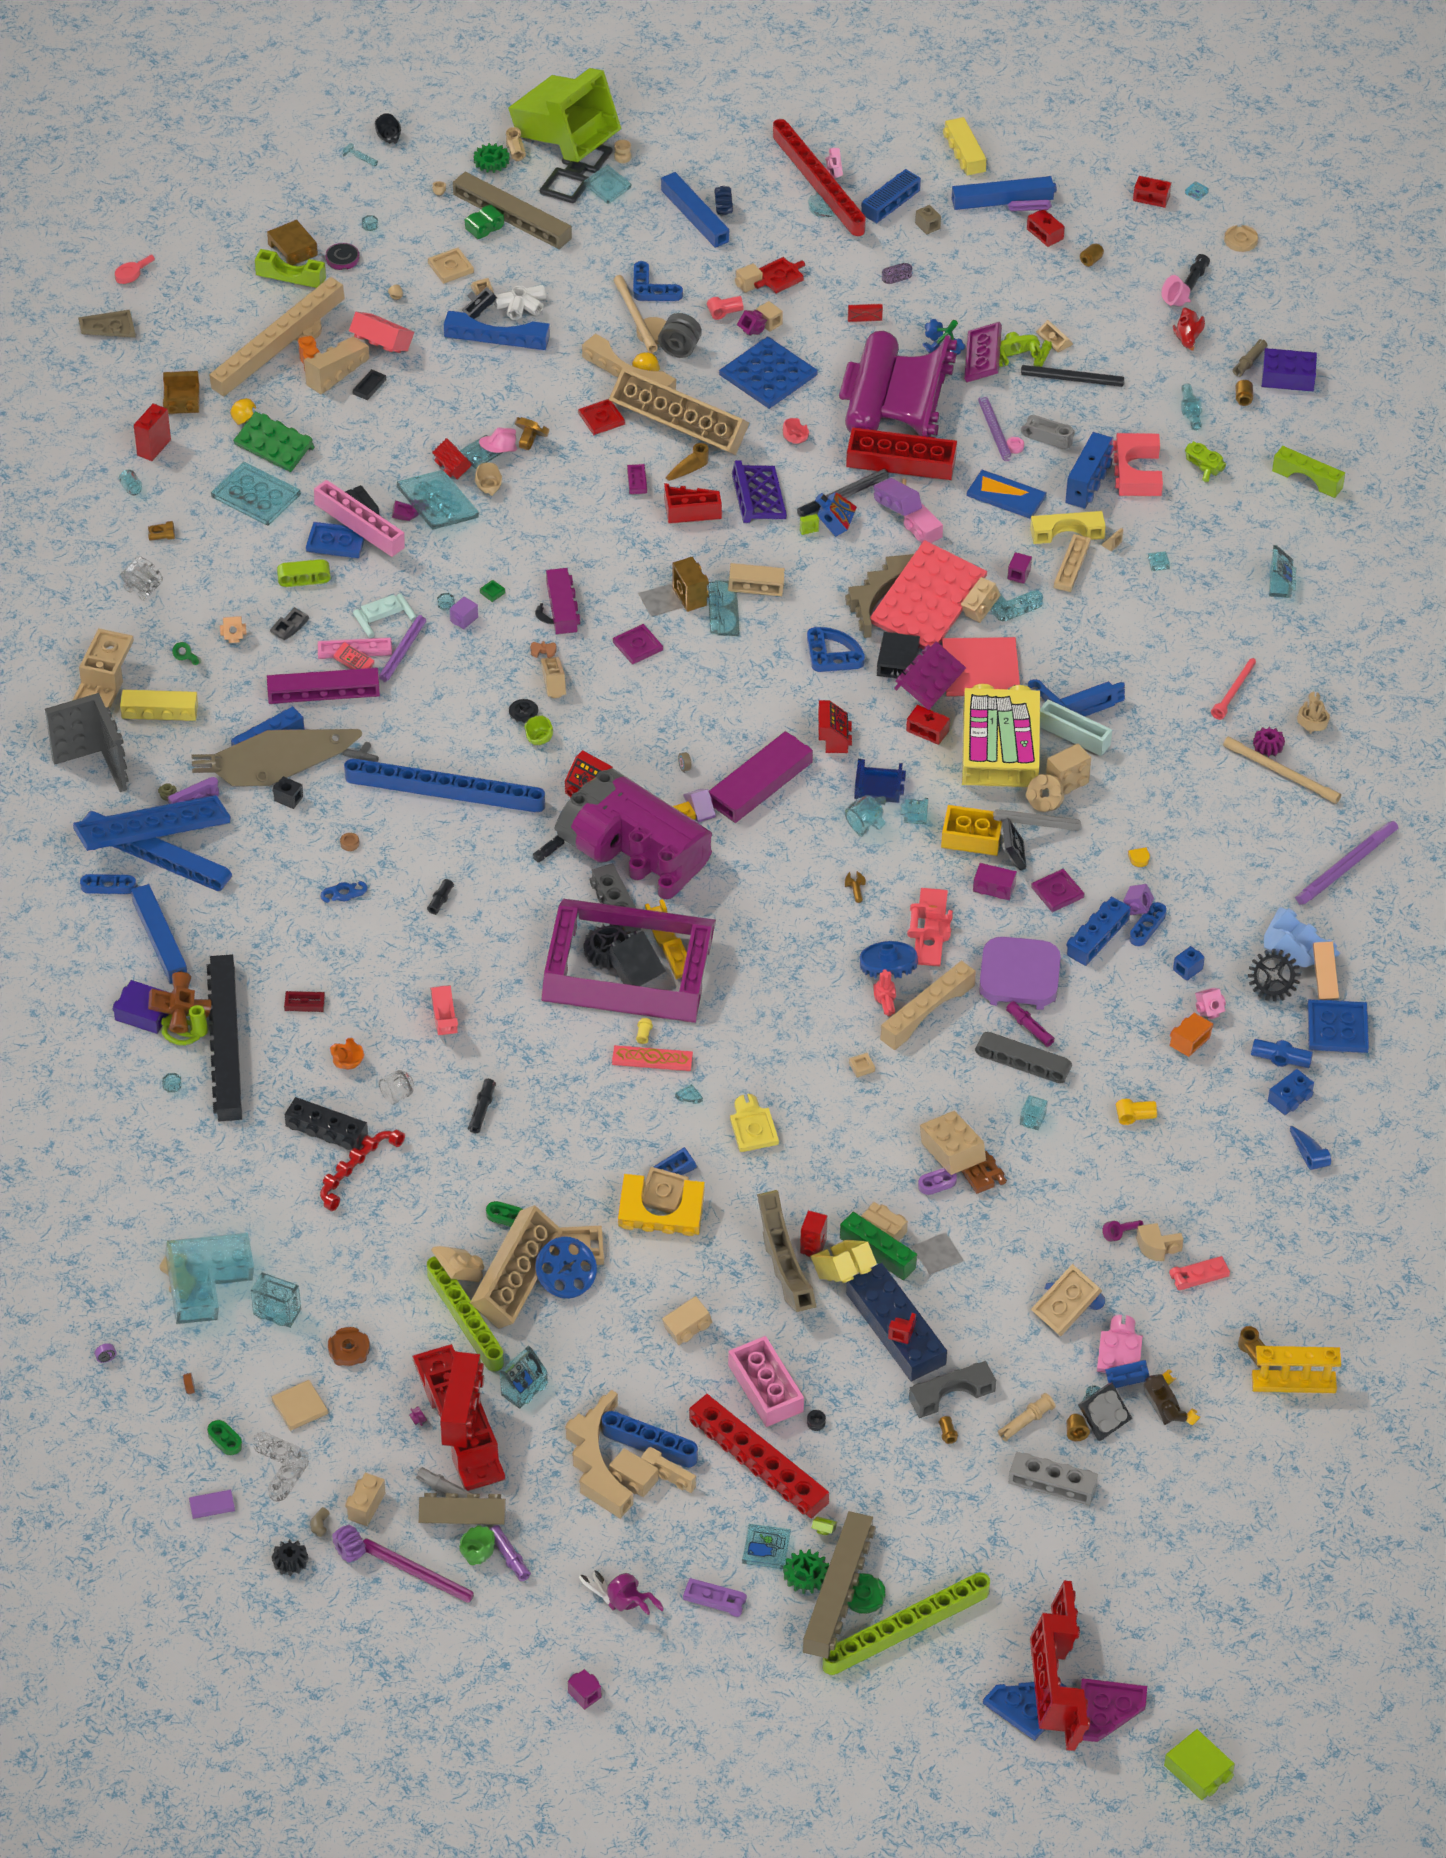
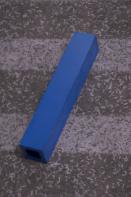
[661,172,729,248]
[951,176,1057,210]
[131,884,187,984]

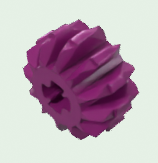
[1253,726,1285,758]

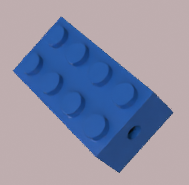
[1065,432,1114,509]

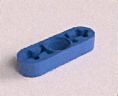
[80,874,137,894]
[1129,902,1167,946]

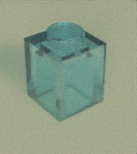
[1020,1095,1048,1131]

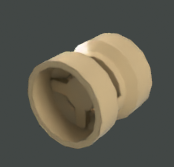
[614,139,631,163]

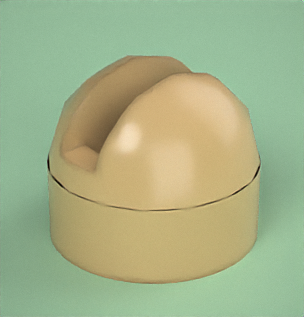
[432,181,446,196]
[388,284,403,300]

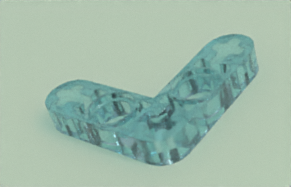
[990,591,1043,621]

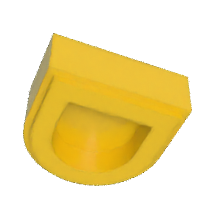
[1128,847,1150,867]

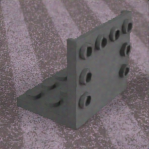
[45,693,129,792]

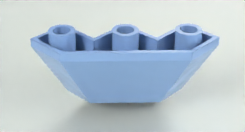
[1264,907,1341,967]

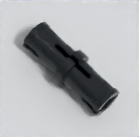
[427,879,454,915]

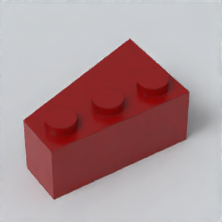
[664,483,722,523]

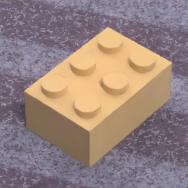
[920,1110,986,1175]

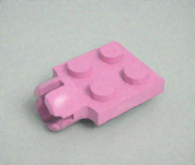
[1097,1315,1143,1373]

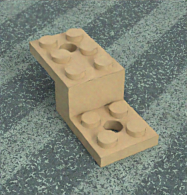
[73,628,134,709]

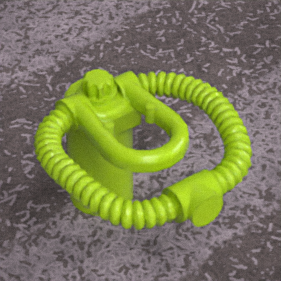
[161,1005,208,1046]

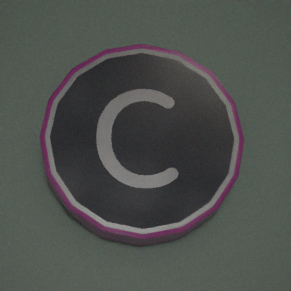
[325,243,359,270]

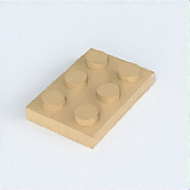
[1031,1264,1102,1336]

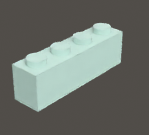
[1040,700,1112,756]

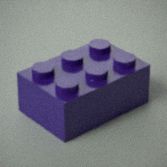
[1261,348,1317,392]

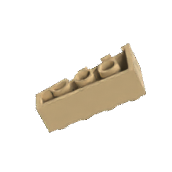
[304,336,369,395]

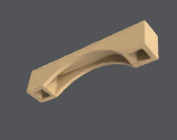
[582,333,676,390]
[880,960,976,1050]

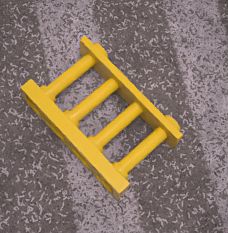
[1251,1346,1341,1393]

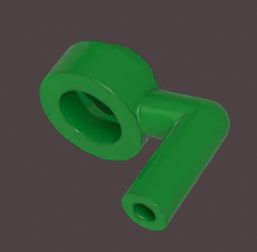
[172,642,201,665]

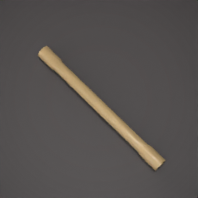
[614,275,658,353]
[1223,736,1341,804]

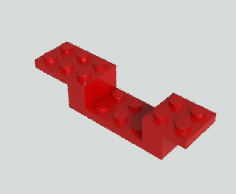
[412,1344,506,1491]
[1030,1580,1090,1751]

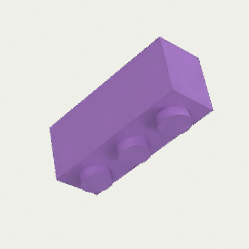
[873,478,922,516]

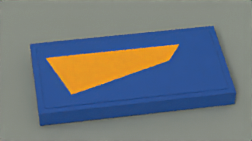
[967,469,1047,519]

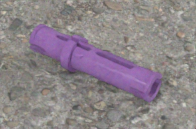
[490,1525,531,1581]

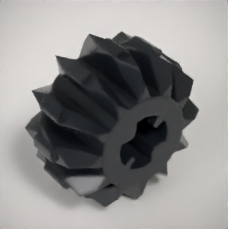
[271,1539,309,1577]

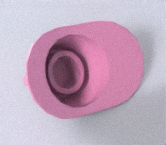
[1161,275,1191,306]
[479,427,517,453]

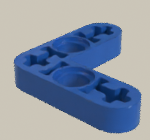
[633,261,683,301]

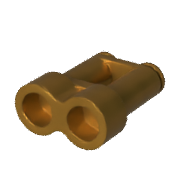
[148,521,175,541]

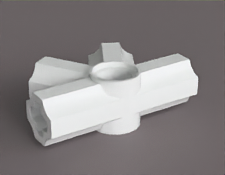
[493,285,546,321]

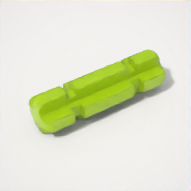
[1033,340,1052,367]

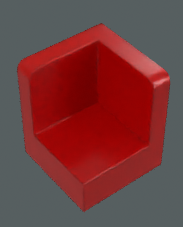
[888,1313,916,1344]

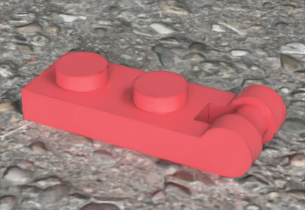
[1169,1256,1230,1290]

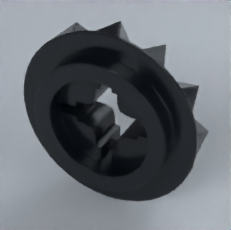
[509,699,538,723]

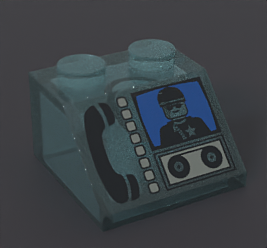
[1269,545,1297,598]
[500,1345,548,1409]

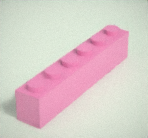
[314,480,405,557]

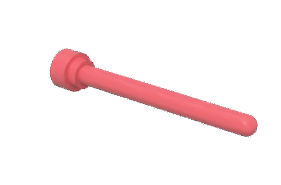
[1211,658,1256,720]

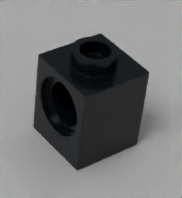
[272,776,303,809]

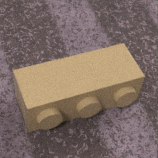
[728,563,785,596]

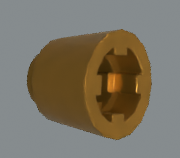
[1066,1414,1090,1441]

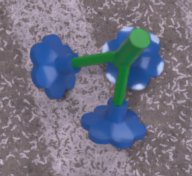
[922,319,965,355]

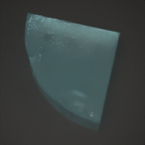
[675,1084,703,1104]

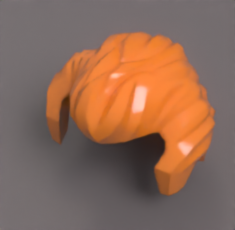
[330,1038,365,1070]

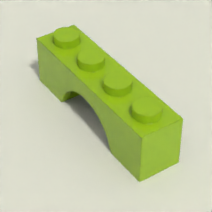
[255,249,326,288]
[1272,445,1345,498]

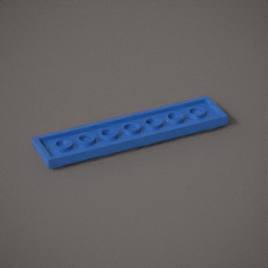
[73,795,231,851]

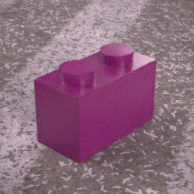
[973,863,1017,900]

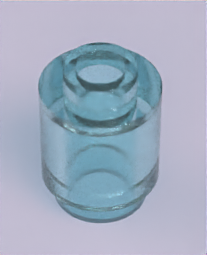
[119,469,142,496]

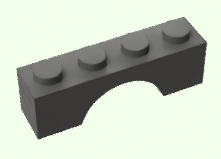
[909,1361,996,1419]

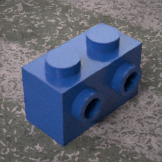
[1268,1069,1314,1115]

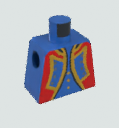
[815,492,857,537]

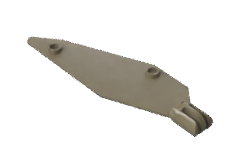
[191,729,362,786]

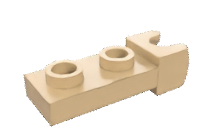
[641,1447,696,1493]

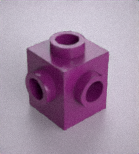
[737,309,767,336]

